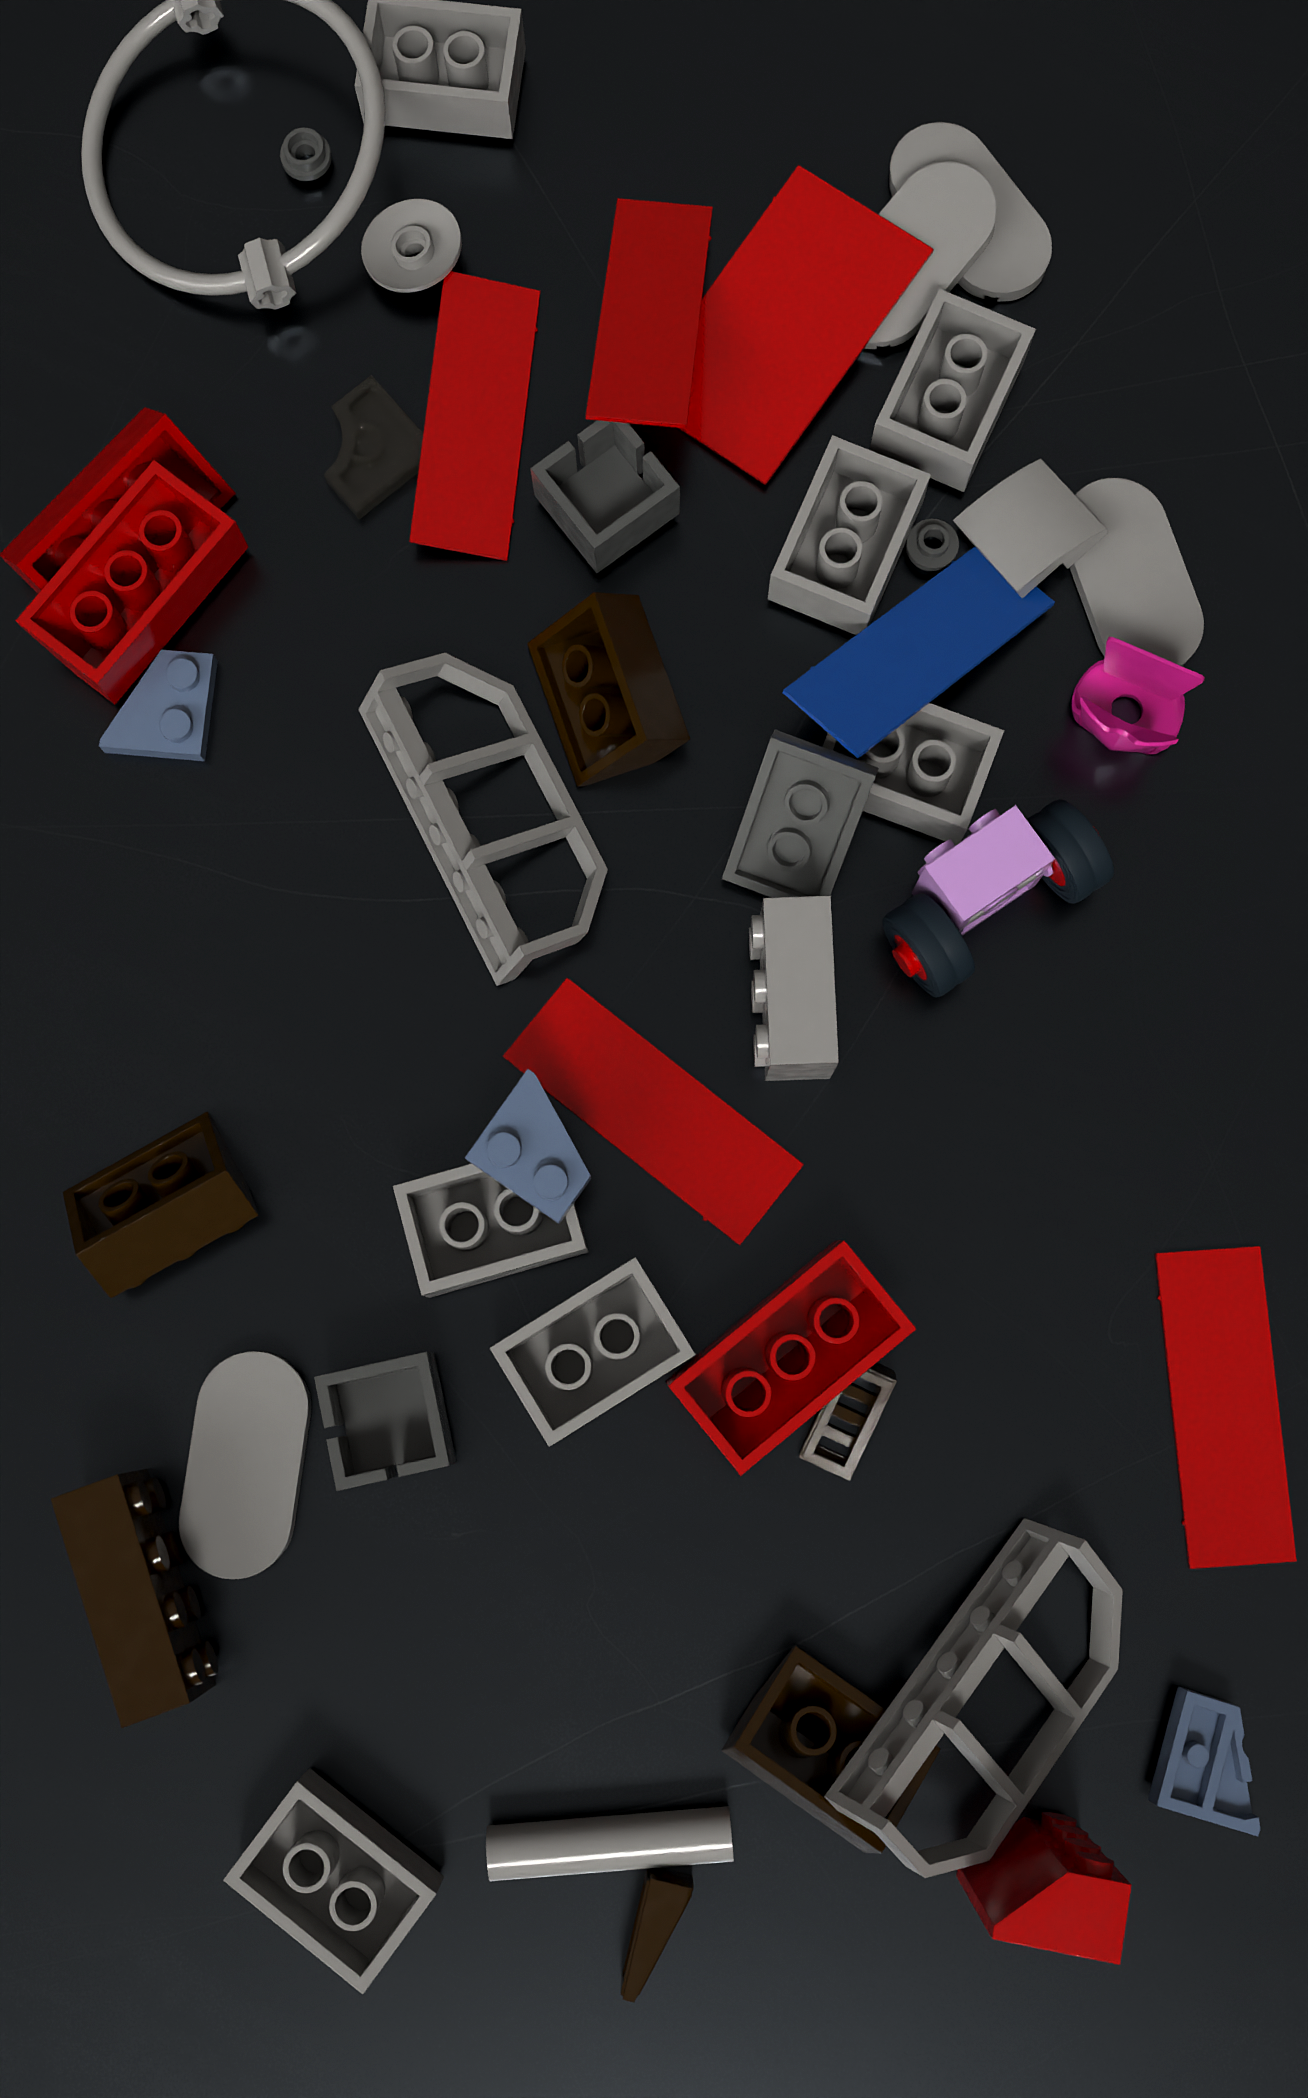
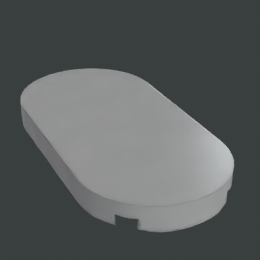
[889,122,1052,301]
[864,162,997,349]
[1069,478,1204,667]
[179,1351,312,1579]

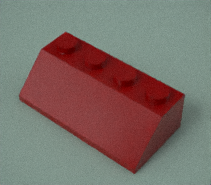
[0,407,236,593]
[15,460,249,705]
[665,1240,916,1476]
[956,1812,1132,1965]

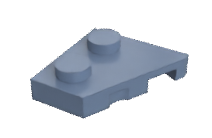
[99,650,218,761]
[465,1069,591,1224]
[1148,1686,1260,1836]

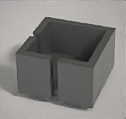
[530,420,680,573]
[314,1352,457,1491]

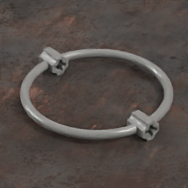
[81,0,385,310]

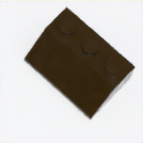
[527,592,691,787]
[63,1112,258,1298]
[721,1646,941,1853]

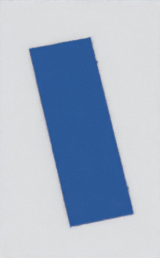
[783,547,1055,759]

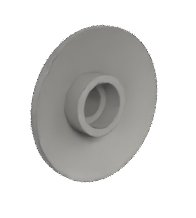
[361,199,462,293]

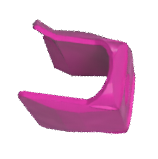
[1072,636,1205,755]

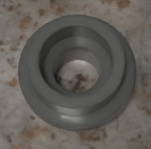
[280,127,332,181]
[906,519,959,571]

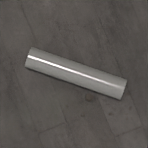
[486,1806,734,1881]

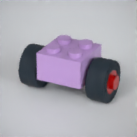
[882,799,1114,997]

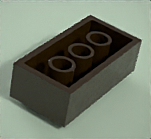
[51,1469,218,1728]

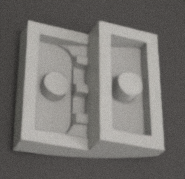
[953,458,1109,598]

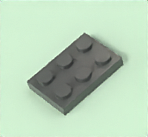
[722,729,879,898]

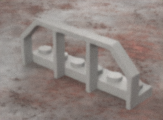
[358,653,608,986]
[824,1518,1123,1878]

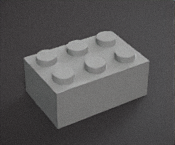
[354,0,526,139]
[870,288,1036,492]
[768,435,931,635]
[823,703,1005,845]
[749,896,839,1081]
[393,1164,589,1298]
[490,1257,696,1447]
[223,1768,444,1994]

